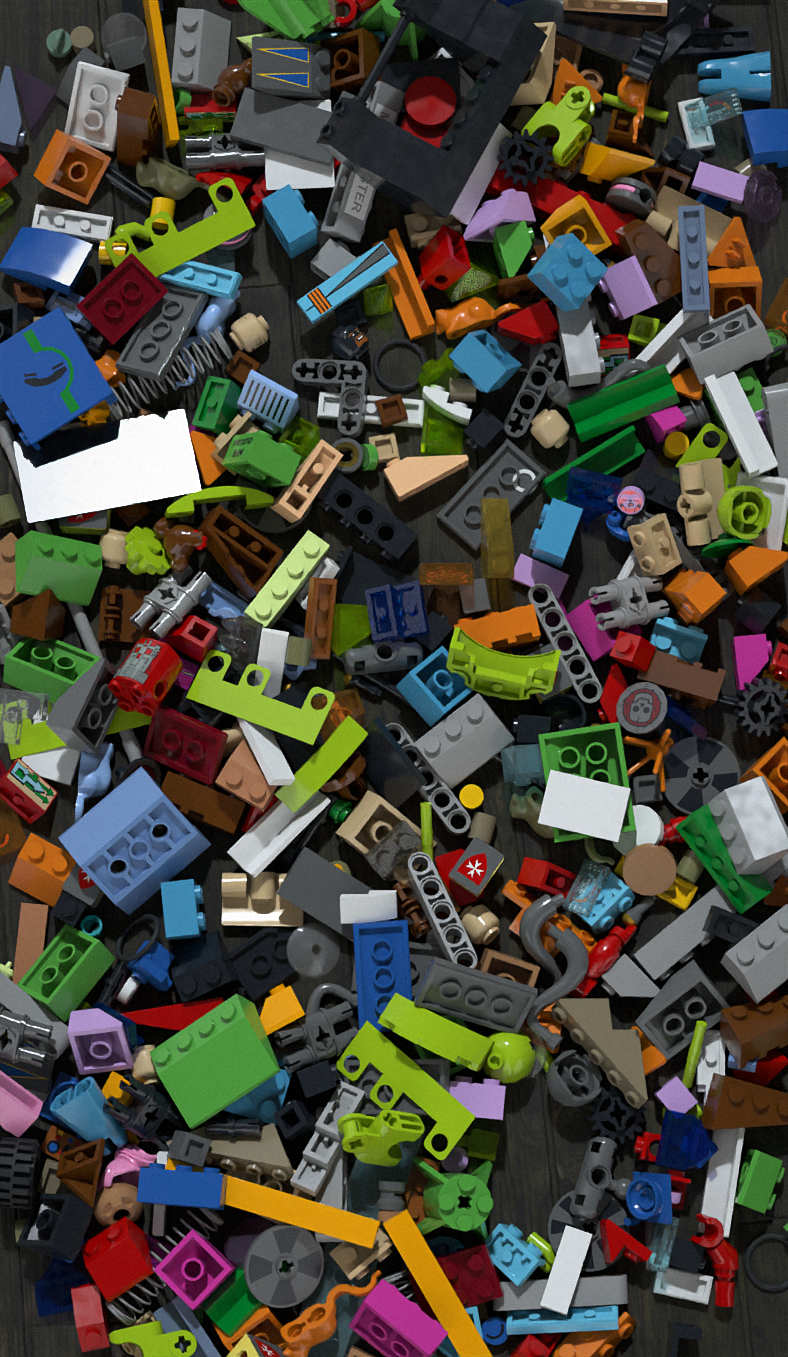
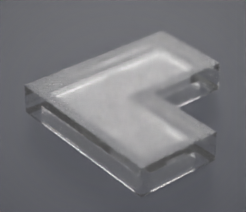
[0,688,50,745]

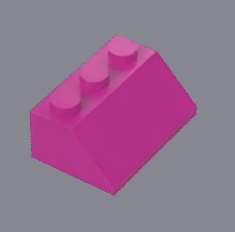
[349,1279,448,1357]

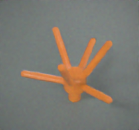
[622,729,674,793]

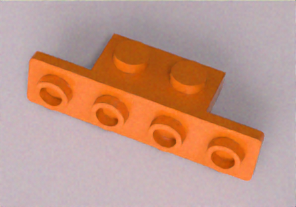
[501,880,597,959]
[550,1312,637,1357]

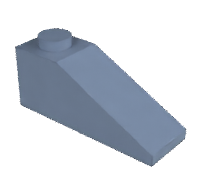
[0,66,27,154]

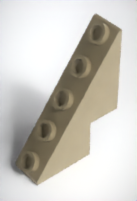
[551,999,648,1109]
[166,1114,294,1181]

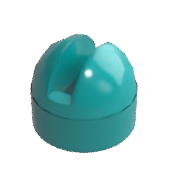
[81,915,103,938]

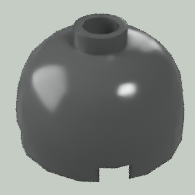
[546,1050,602,1107]

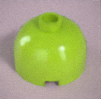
[717,485,772,540]
[482,1030,536,1084]

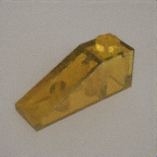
[481,498,514,578]

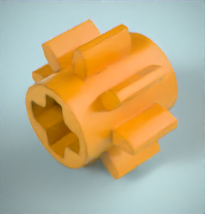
[78,400,110,426]

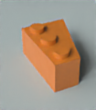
[660,568,726,626]
[453,604,541,652]

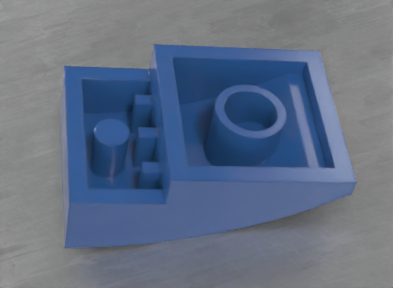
[741,109,788,168]
[0,227,93,296]

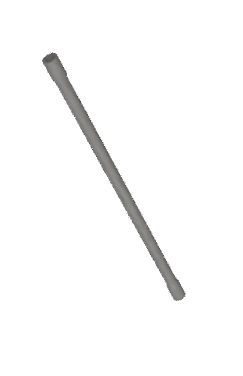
[0,420,145,763]

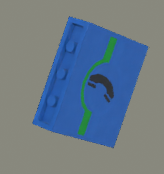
[0,307,118,451]

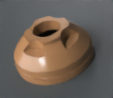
[93,1182,143,1228]

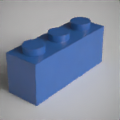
[137,1163,227,1210]

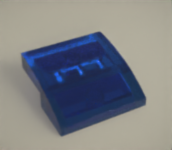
[365,580,430,642]

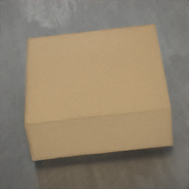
[369,432,400,464]

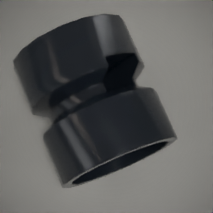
[656,135,706,180]

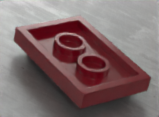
[75,253,168,346]
[142,704,229,785]
[406,1241,504,1319]

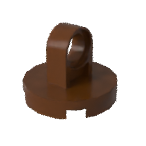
[320,749,366,801]

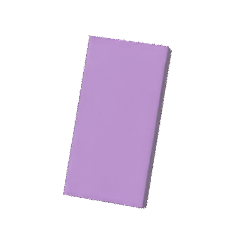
[691,161,750,204]
[510,554,569,600]

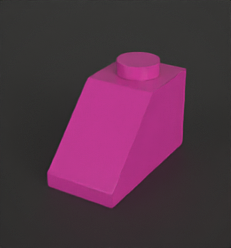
[645,404,687,443]
[730,634,772,692]

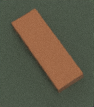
[12,903,49,985]

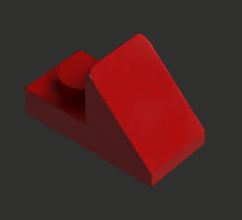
[599,1219,653,1263]

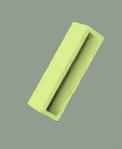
[244,530,330,633]

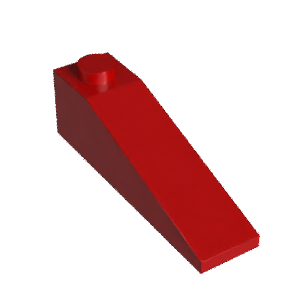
[114,997,225,1031]

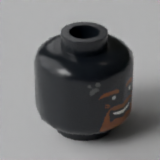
[331,325,370,362]

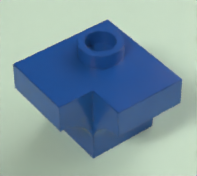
[126,940,175,991]

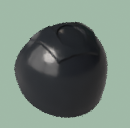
[541,693,587,732]

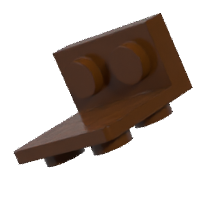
[497,244,546,301]

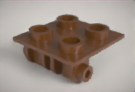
[98,586,153,643]
[393,868,461,940]

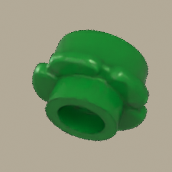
[329,798,353,824]

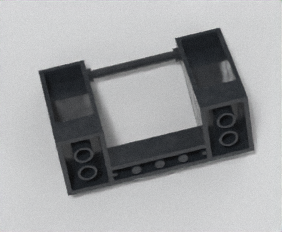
[316,0,548,218]

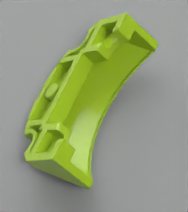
[446,627,561,700]
[378,993,494,1071]

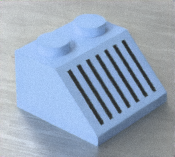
[237,369,300,435]

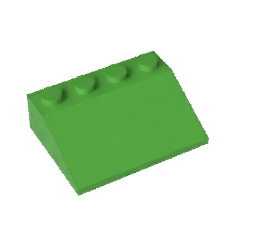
[538,722,637,843]
[150,994,281,1129]

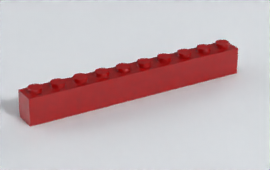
[399,113,638,257]

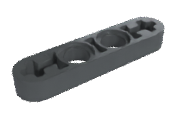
[504,342,562,438]
[666,513,734,601]

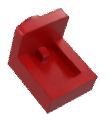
[767,642,788,682]

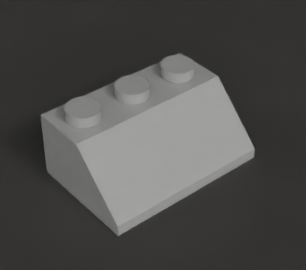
[171,8,231,95]
[677,304,774,385]
[414,693,515,789]
[708,776,788,874]
[721,904,788,1004]

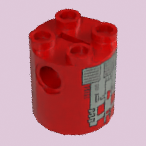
[108,638,183,717]

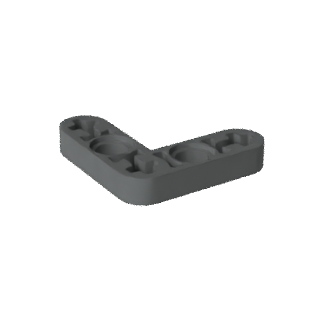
[292,359,369,439]

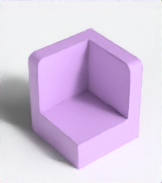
[654,1076,698,1119]

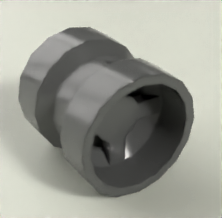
[377,1181,406,1211]

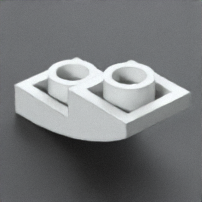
[422,385,472,426]
[340,890,398,924]

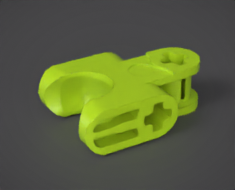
[521,86,595,166]
[337,1110,425,1167]
[109,1320,197,1357]

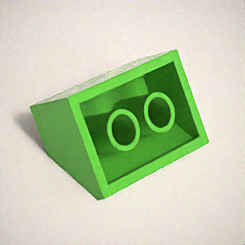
[15,530,102,606]
[3,636,101,703]
[17,924,116,1023]

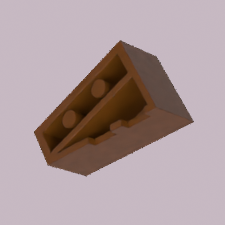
[115,87,162,168]
[614,219,682,305]
[198,505,284,600]
[634,650,726,710]
[161,771,247,836]
[720,995,788,1069]
[699,1073,788,1130]

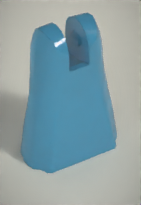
[697,51,771,102]
[50,1076,128,1156]

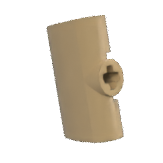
[645,185,733,266]
[677,458,727,546]
[222,872,303,926]

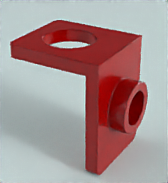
[634,1131,673,1164]
[661,1169,691,1210]

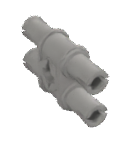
[129,565,212,641]
[589,575,669,631]

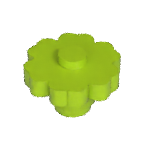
[125,526,170,575]

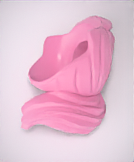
[97,1143,157,1193]

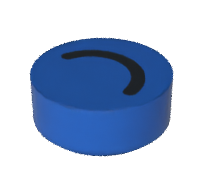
[481,1316,508,1345]

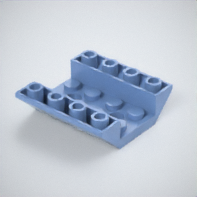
[58,766,212,915]

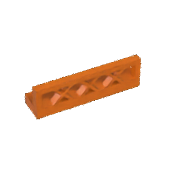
[372,229,435,341]

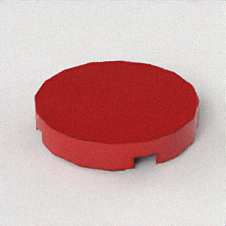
[404,76,456,129]

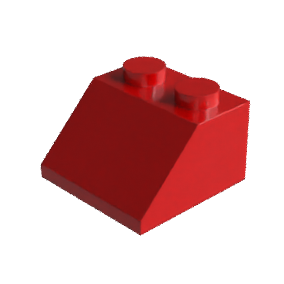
[82,1216,154,1302]

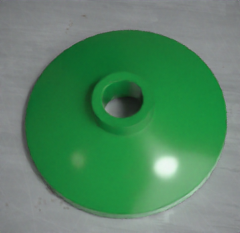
[701,533,755,558]

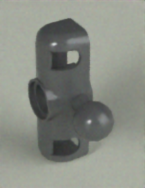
[342,617,423,675]
[570,1136,632,1220]

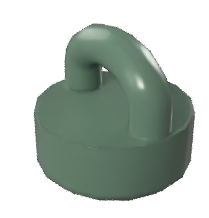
[46,28,73,58]

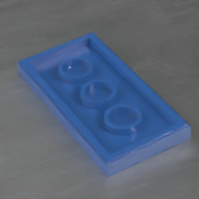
[352,920,412,1032]

